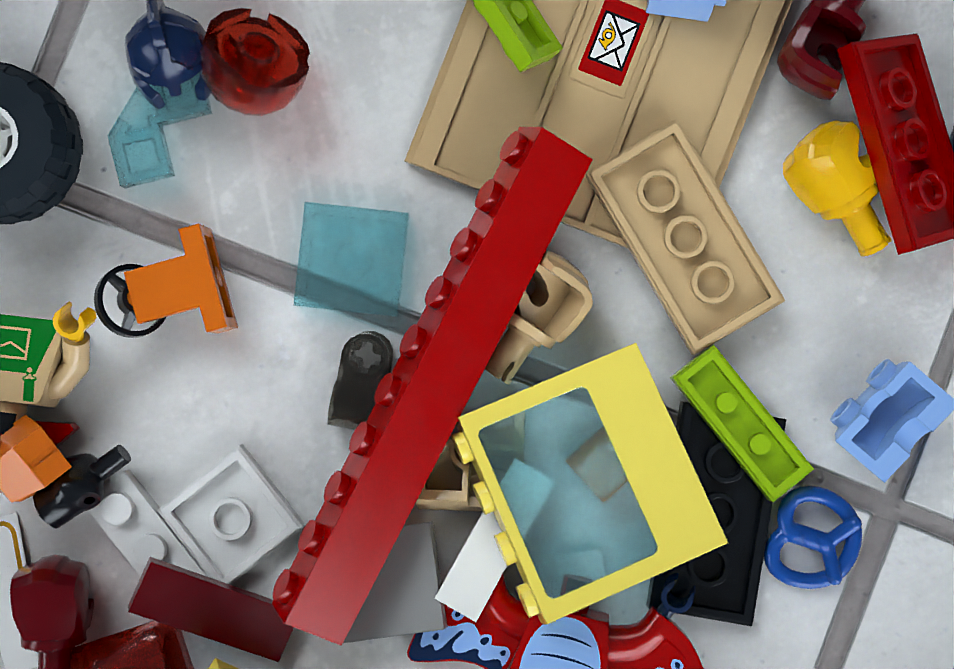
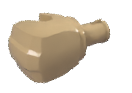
[485,250,593,385]

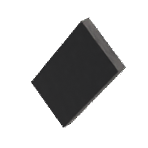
[646,401,787,626]

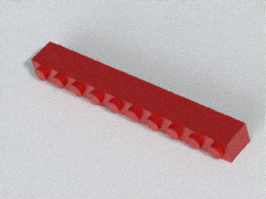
[272,127,593,646]

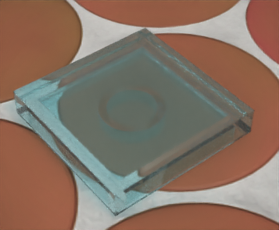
[293,202,409,317]

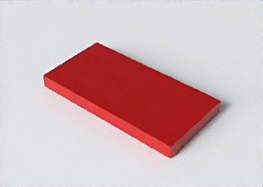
[837,33,954,255]

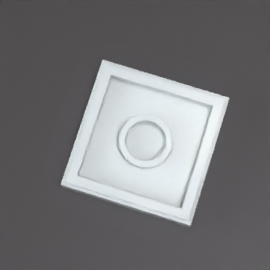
[157,444,305,585]

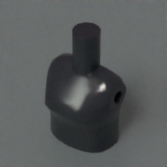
[33,444,131,529]

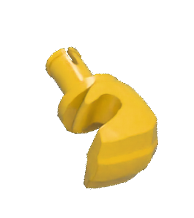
[783,120,892,257]

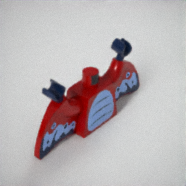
[407,573,704,669]

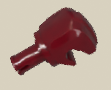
[777,0,866,100]
[10,555,94,669]

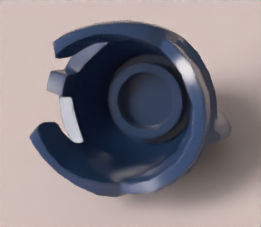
[125,0,217,109]

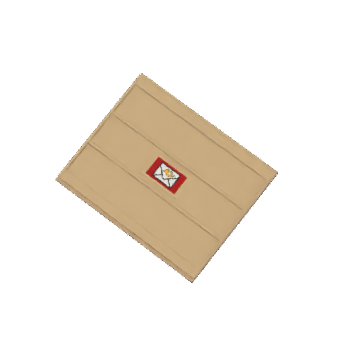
[404,0,793,249]

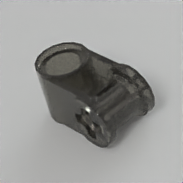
[327,331,393,430]

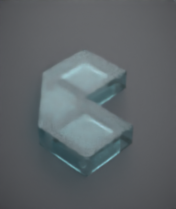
[107,70,212,189]

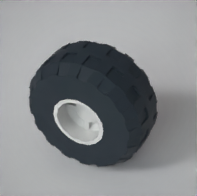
[0,62,83,224]

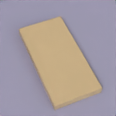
[585,119,785,355]

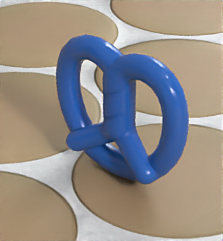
[764,486,862,589]

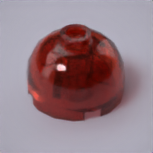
[201,8,310,116]

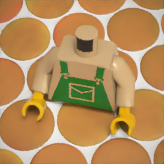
[0,302,97,434]

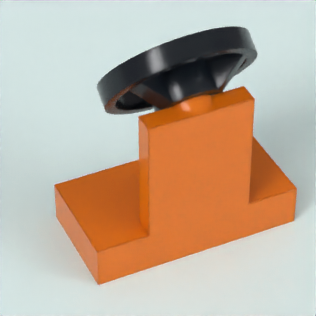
[94,223,238,338]

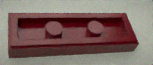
[128,557,294,662]

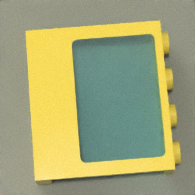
[451,343,728,624]

